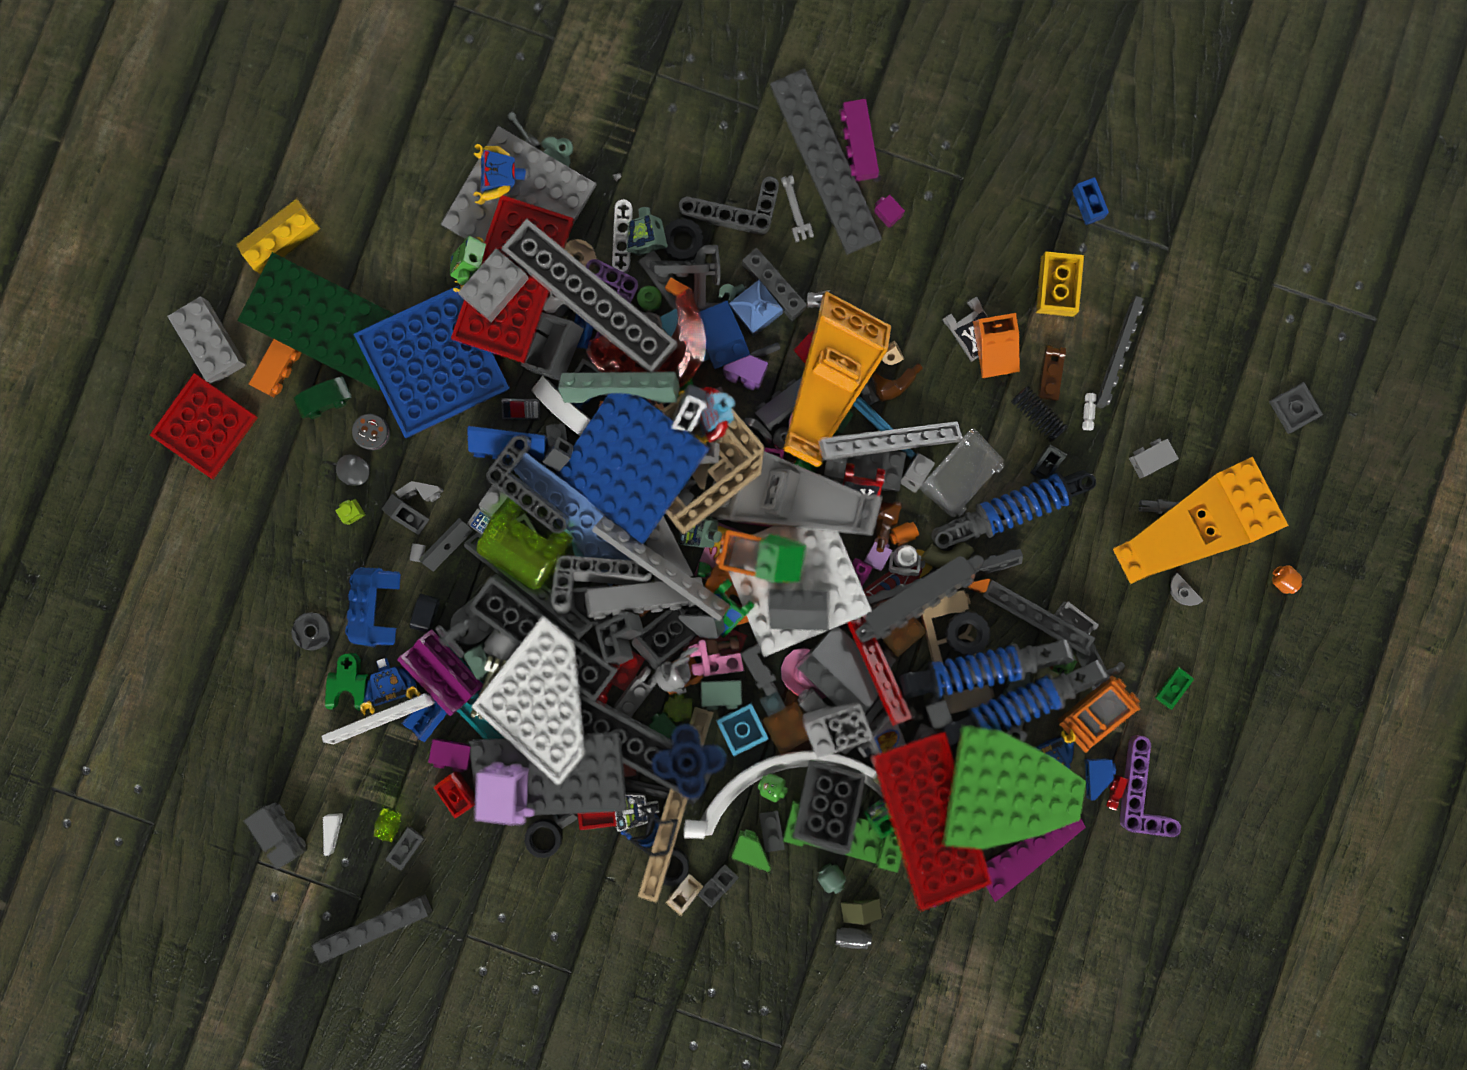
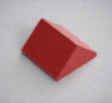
[433,771,476,819]

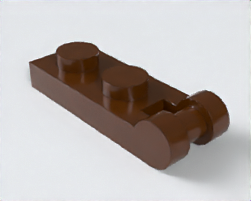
[1039,345,1066,401]

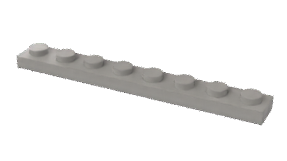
[819,421,963,460]
[592,516,731,621]

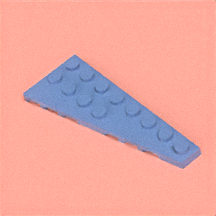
[509,448,644,587]

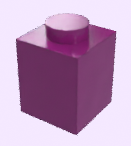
[874,194,905,228]

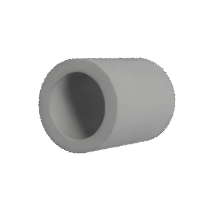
[409,543,426,562]

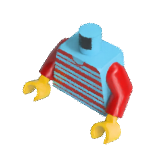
[678,387,734,445]

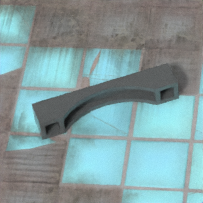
[312,894,433,963]

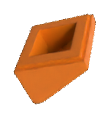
[966,578,990,593]

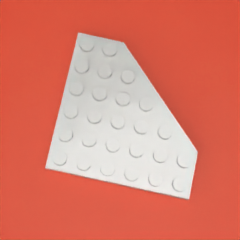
[472,617,585,785]

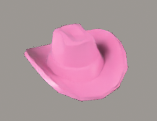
[781,647,827,699]

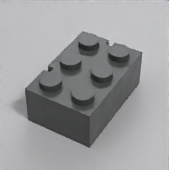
[521,312,584,381]
[244,802,307,870]

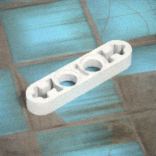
[612,199,633,273]

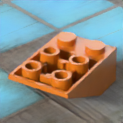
[973,313,1020,378]

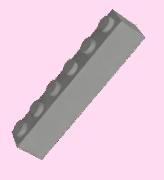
[585,577,703,619]

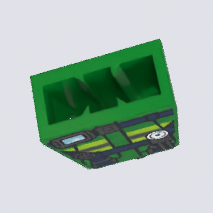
[864,798,894,839]

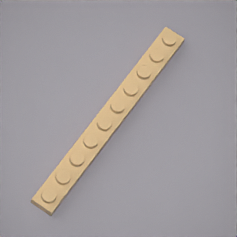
[638,707,714,903]

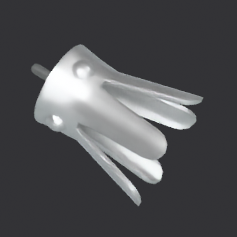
[802,290,830,308]

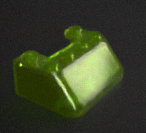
[476,497,574,589]

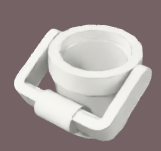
[889,545,921,576]

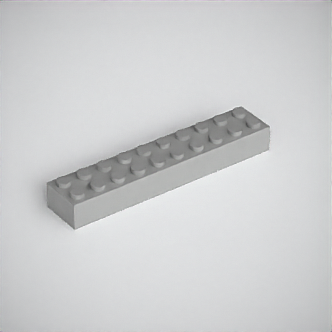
[501,219,678,372]

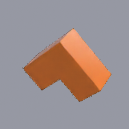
[665,277,692,304]

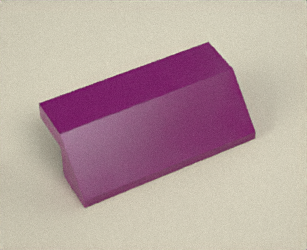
[397,629,483,716]

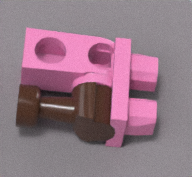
[688,636,744,677]

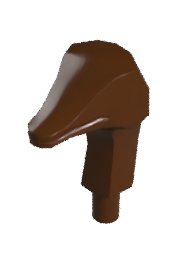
[871,363,923,402]
[875,502,902,552]

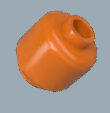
[1272,565,1302,594]

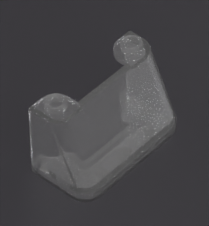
[919,427,1005,518]

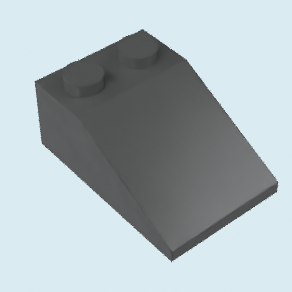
[632,608,698,671]

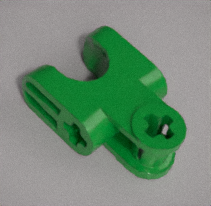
[325,653,369,711]

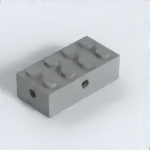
[167,297,246,384]

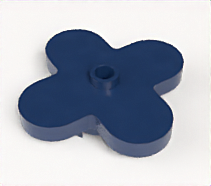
[652,724,726,799]

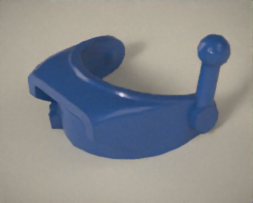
[620,813,660,849]

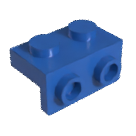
[402,694,447,742]

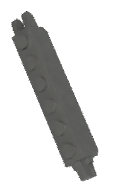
[856,556,984,642]

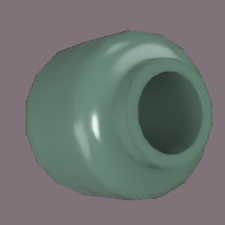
[817,863,846,894]

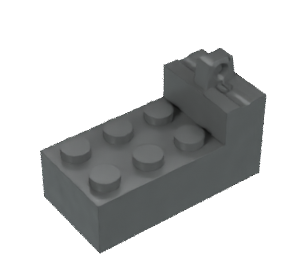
[823,451,906,493]

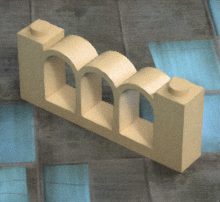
[921,590,994,714]

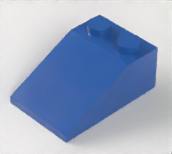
[692,301,750,369]

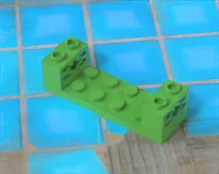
[783,800,902,873]

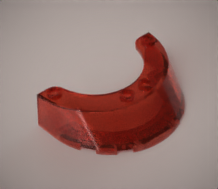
[586,288,706,388]

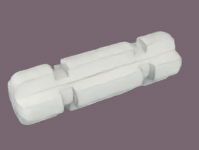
[1082,393,1097,431]

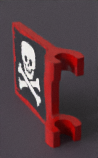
[843,463,885,497]

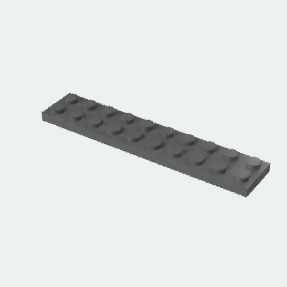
[770,68,882,255]

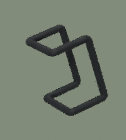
[630,804,678,857]

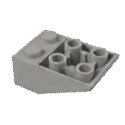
[803,704,873,758]

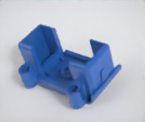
[345,567,401,647]

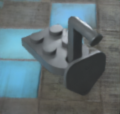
[650,245,725,311]
[436,593,495,658]

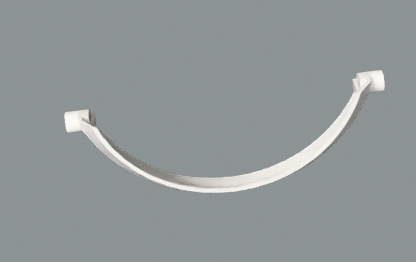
[685,751,884,839]

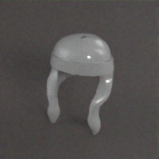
[655,647,698,695]

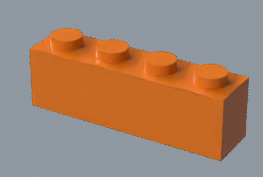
[249,339,301,397]

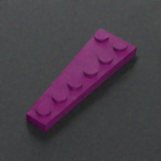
[985,818,1086,902]

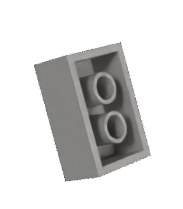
[458,249,529,322]

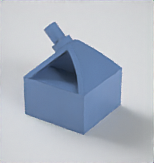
[729,280,783,337]

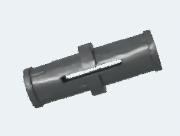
[1139,499,1179,514]

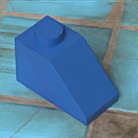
[1084,758,1116,800]

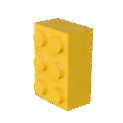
[1036,252,1084,317]

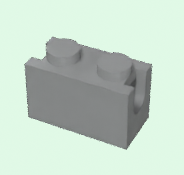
[1129,438,1179,478]

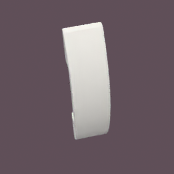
[532,376,591,436]

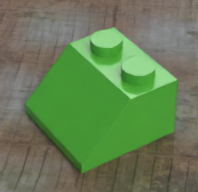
[732,829,770,872]

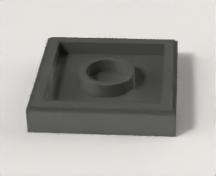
[1269,382,1323,434]

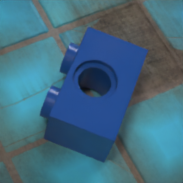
[1072,177,1109,225]

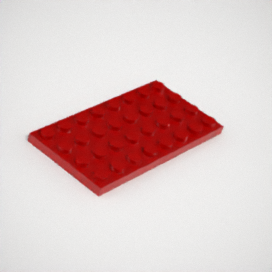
[451,195,574,364]
[871,732,992,911]

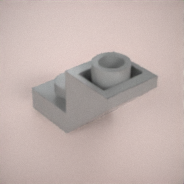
[396,481,444,502]

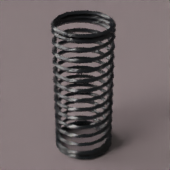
[1011,385,1068,443]

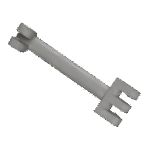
[781,175,814,242]

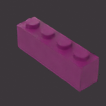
[840,99,879,182]

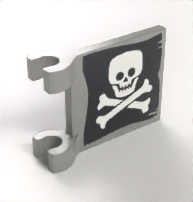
[942,297,988,362]

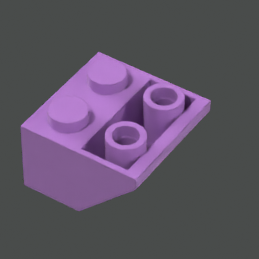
[723,355,768,391]

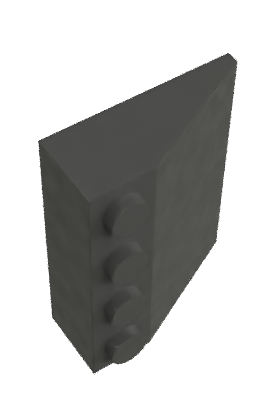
[796,626,879,713]
[793,760,866,855]

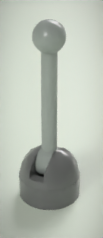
[508,112,541,149]

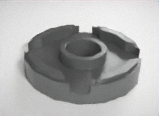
[291,612,331,651]

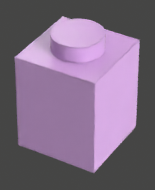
[863,542,892,571]

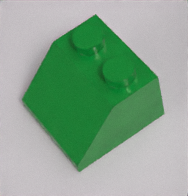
[755,533,807,583]

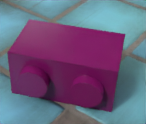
[428,738,471,772]

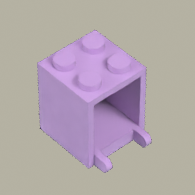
[475,762,535,825]

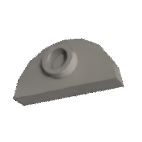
[1170,573,1203,606]

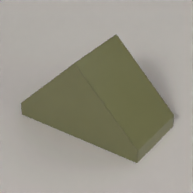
[841,898,882,924]

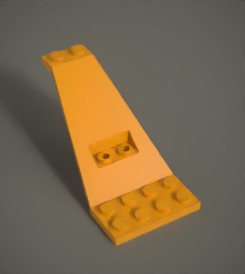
[784,291,891,467]
[1113,456,1289,584]

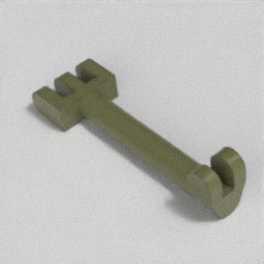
[470,656,507,720]

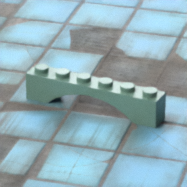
[558,372,680,403]

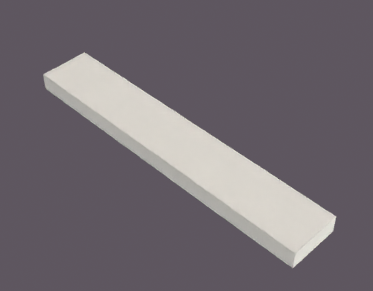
[322,694,435,744]

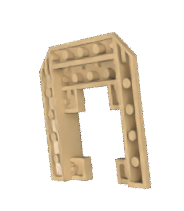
[662,394,764,534]

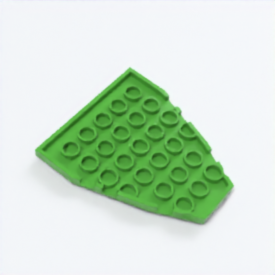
[943,726,1086,849]

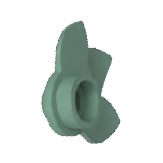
[541,137,573,167]

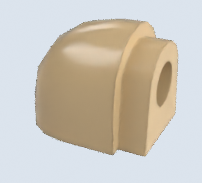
[882,340,904,365]

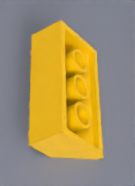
[237,199,320,275]

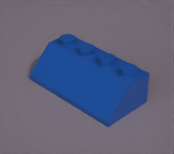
[467,426,549,463]

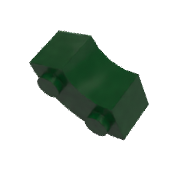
[293,377,352,419]

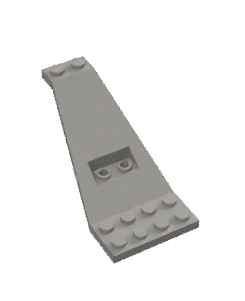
[709,451,882,536]

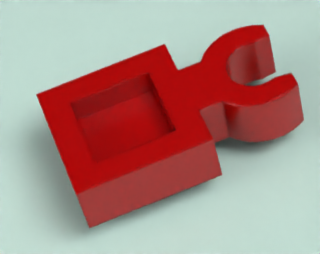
[1106,775,1128,810]

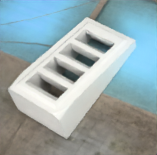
[323,813,343,856]

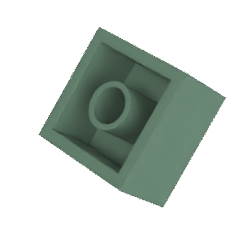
[701,679,742,710]

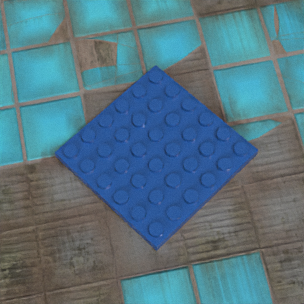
[354,285,510,438]
[555,393,710,544]

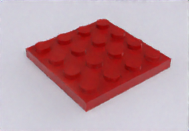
[150,373,258,479]

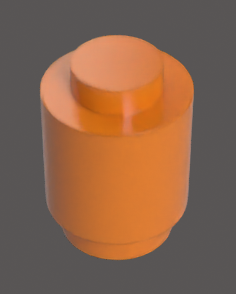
[889,522,919,547]

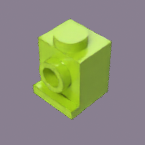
[335,499,365,525]

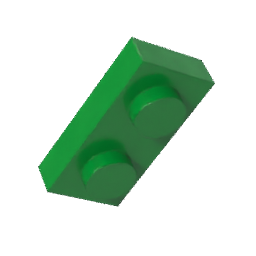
[1154,667,1194,710]

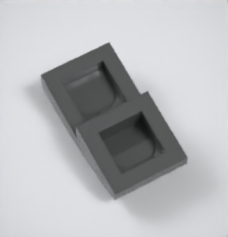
[698,864,739,908]

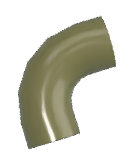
[921,542,975,569]

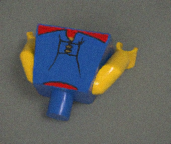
[473,144,526,205]

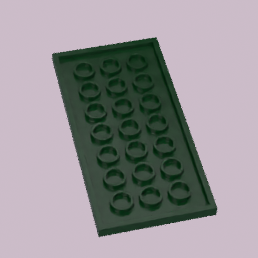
[237,252,396,391]

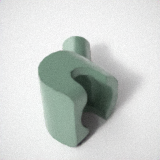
[717,284,745,303]

